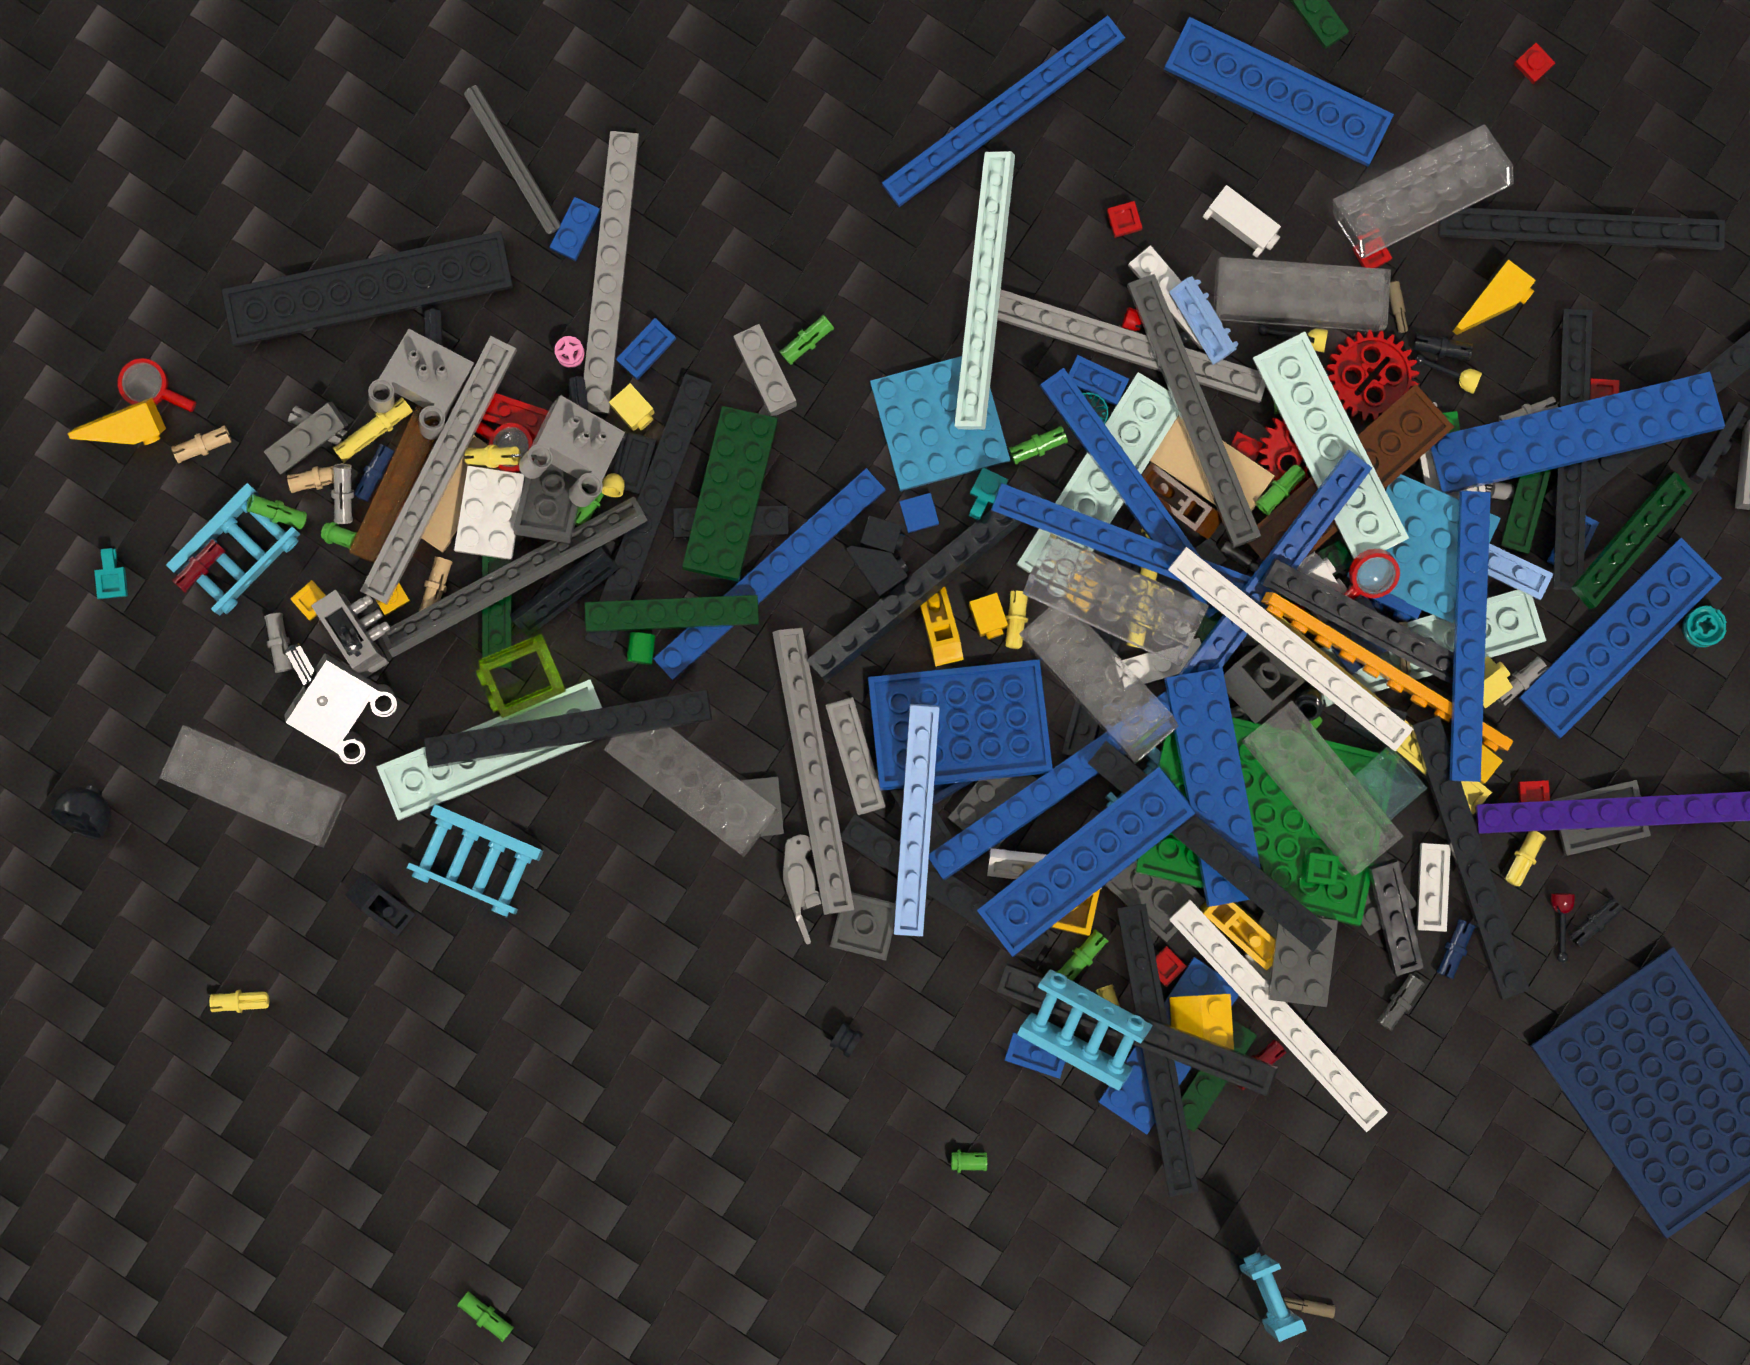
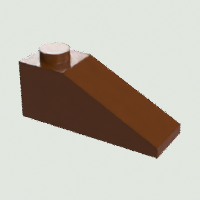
[1142,462,1222,540]

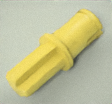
[1005,591,1029,649]
[1506,831,1546,886]
[210,990,269,1013]

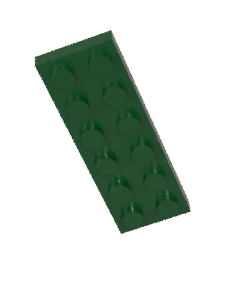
[682,406,778,582]

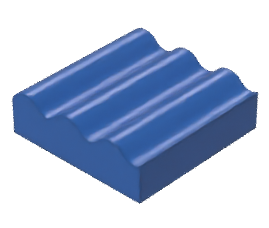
[899,493,939,533]

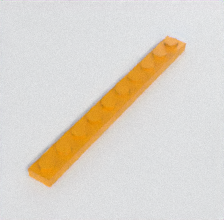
[1261,592,1513,752]

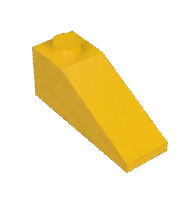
[1452,260,1536,335]
[68,397,166,445]
[920,586,964,666]
[1200,901,1275,971]

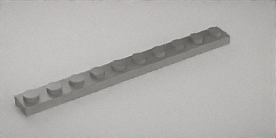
[584,131,639,415]
[997,290,1266,403]
[360,336,517,605]
[772,628,854,915]

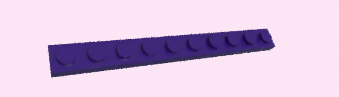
[1475,792,1750,834]

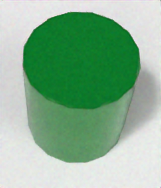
[627,632,655,664]

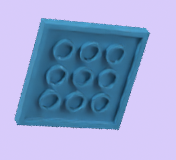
[870,356,1010,491]
[1347,474,1501,624]

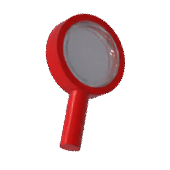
[118,358,196,412]
[476,422,535,473]
[1344,549,1400,600]

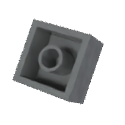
[1224,644,1305,724]

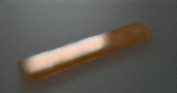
[349,405,439,563]

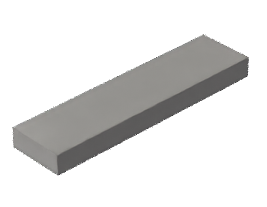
[825,697,885,815]

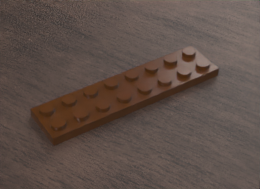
[1247,384,1454,561]

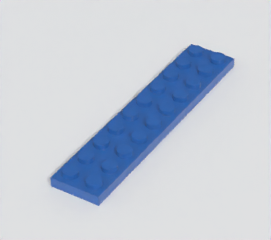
[1430,372,1725,494]

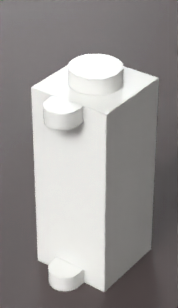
[1203,185,1281,258]

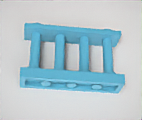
[166,483,300,615]
[407,804,543,917]
[1017,969,1153,1091]
[1239,1252,1307,1342]

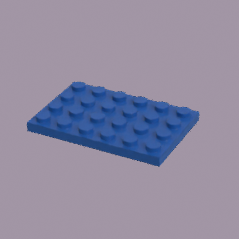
[868,660,1053,791]

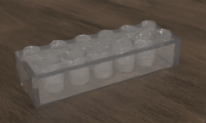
[1333,124,1514,259]
[1213,257,1391,332]
[1023,533,1209,666]
[1019,596,1179,764]
[1242,701,1404,876]
[160,725,347,847]
[604,728,779,857]

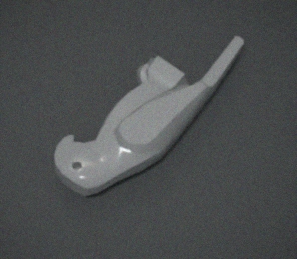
[783,835,822,944]

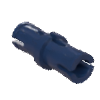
[354,444,396,503]
[1436,919,1476,980]

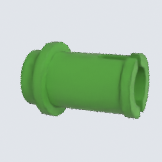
[321,522,360,550]
[951,1150,987,1173]

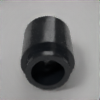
[1294,683,1324,721]

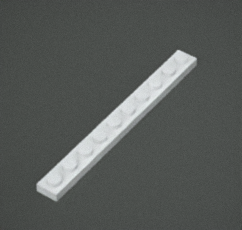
[1168,547,1413,751]
[1168,899,1388,1132]

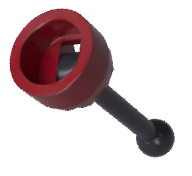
[1551,893,1575,963]

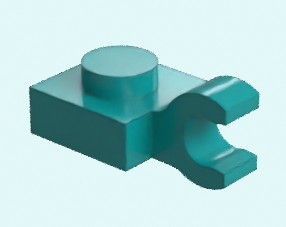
[969,468,1008,520]
[94,548,128,599]

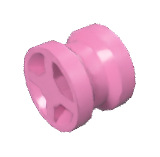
[555,336,585,368]

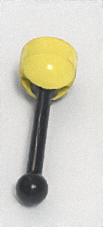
[1258,324,1328,352]
[1414,354,1482,394]
[602,431,628,497]

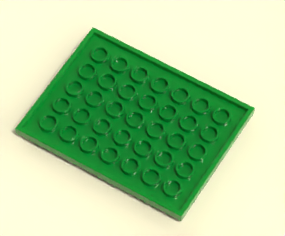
[1134,717,1397,926]

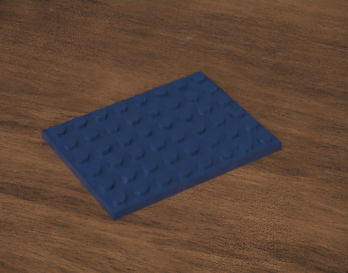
[1530,947,1750,1239]

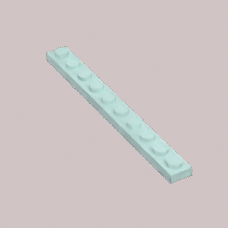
[955,151,1015,430]

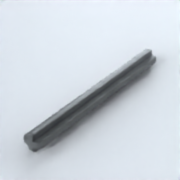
[464,85,561,234]

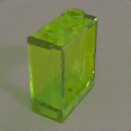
[476,634,566,718]

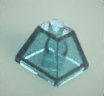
[1346,746,1427,826]

